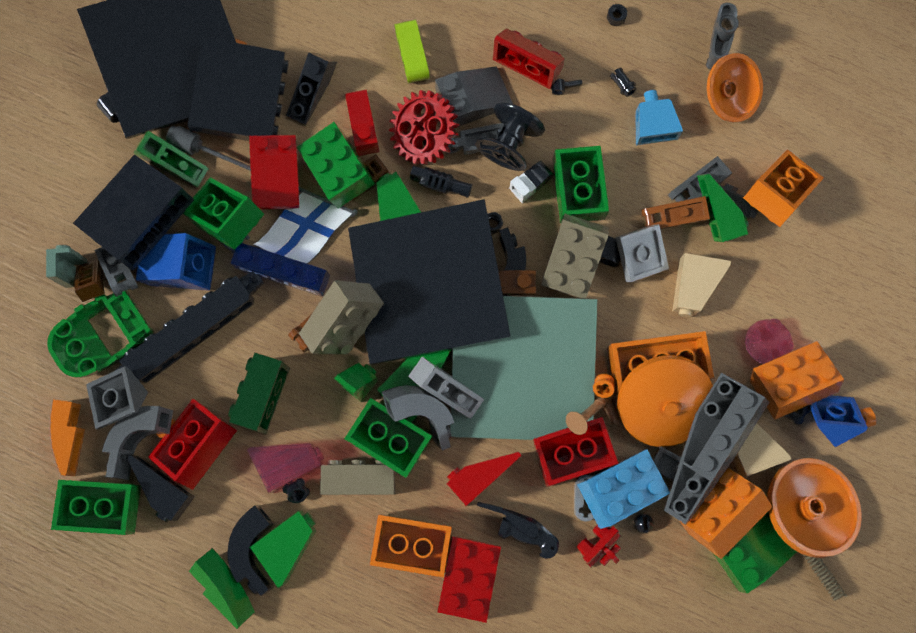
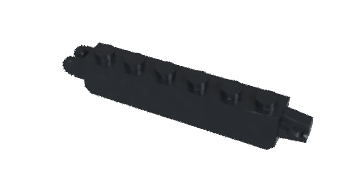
[115,271,264,383]

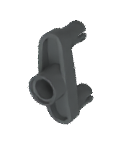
[706,2,739,70]

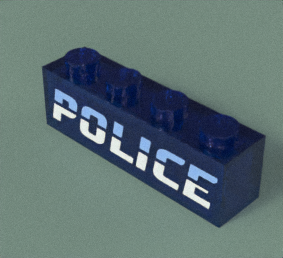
[230,243,330,297]

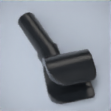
[552,79,582,95]

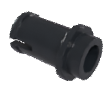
[610,68,637,97]

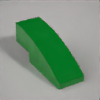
[189,548,255,629]

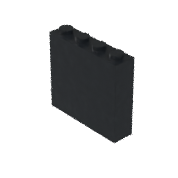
[188,36,289,141]
[73,154,194,271]

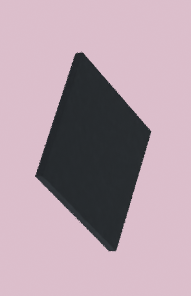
[77,0,236,139]
[348,199,511,365]

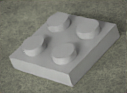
[616,224,669,282]

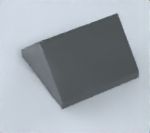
[86,366,148,429]

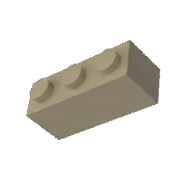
[320,460,395,495]

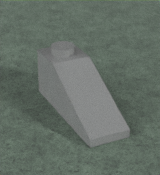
[408,357,484,419]

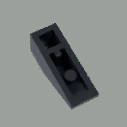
[128,455,195,522]

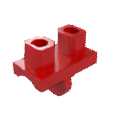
[577,524,621,568]

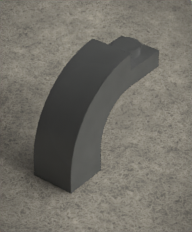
[382,385,454,451]
[102,406,173,480]

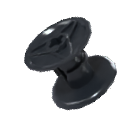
[475,102,545,171]

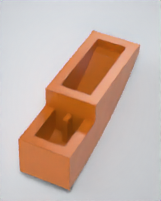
[50,399,85,476]

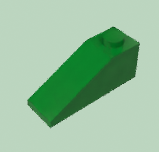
[133,131,209,187]
[697,174,749,242]
[334,363,379,402]

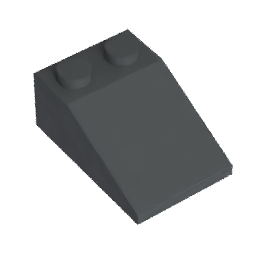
[435,66,513,129]

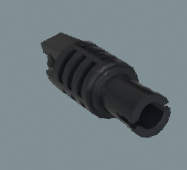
[410,166,473,198]

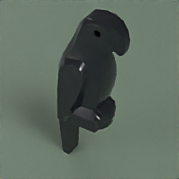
[477,502,559,559]

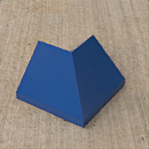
[809,395,868,447]

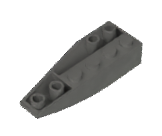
[664,373,770,525]

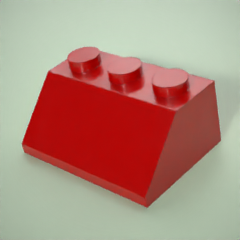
[493,28,565,89]
[148,399,238,490]
[533,417,619,487]

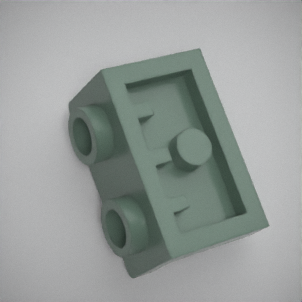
[46,245,87,288]

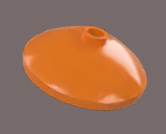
[707,53,763,122]

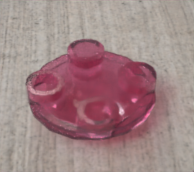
[745,319,794,364]

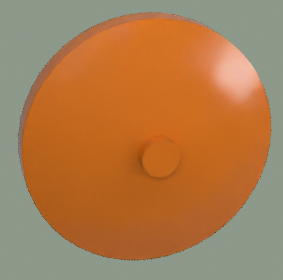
[617,355,713,447]
[767,458,862,558]

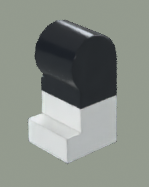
[509,160,554,203]

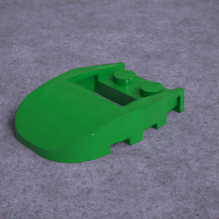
[47,290,154,377]

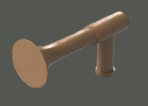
[566,393,621,435]

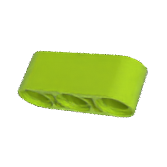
[394,19,430,84]

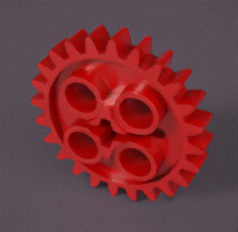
[389,90,459,165]

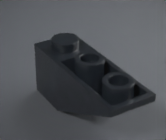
[286,52,337,125]

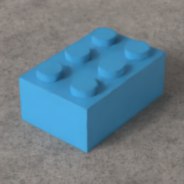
[577,449,670,529]

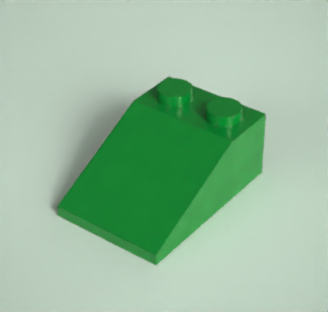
[714,512,797,594]

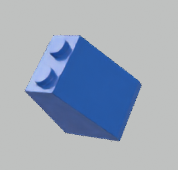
[135,233,216,291]

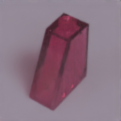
[247,443,325,493]

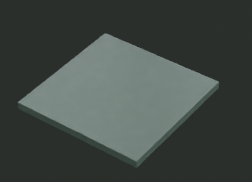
[450,296,597,440]

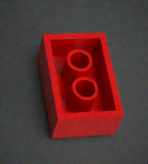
[437,536,501,623]

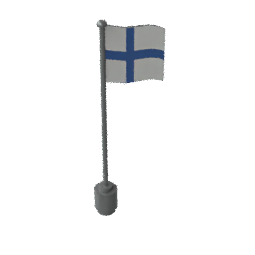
[166,126,358,267]

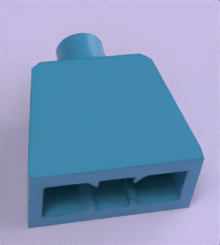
[635,90,683,145]

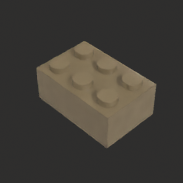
[541,214,610,299]
[299,281,384,354]

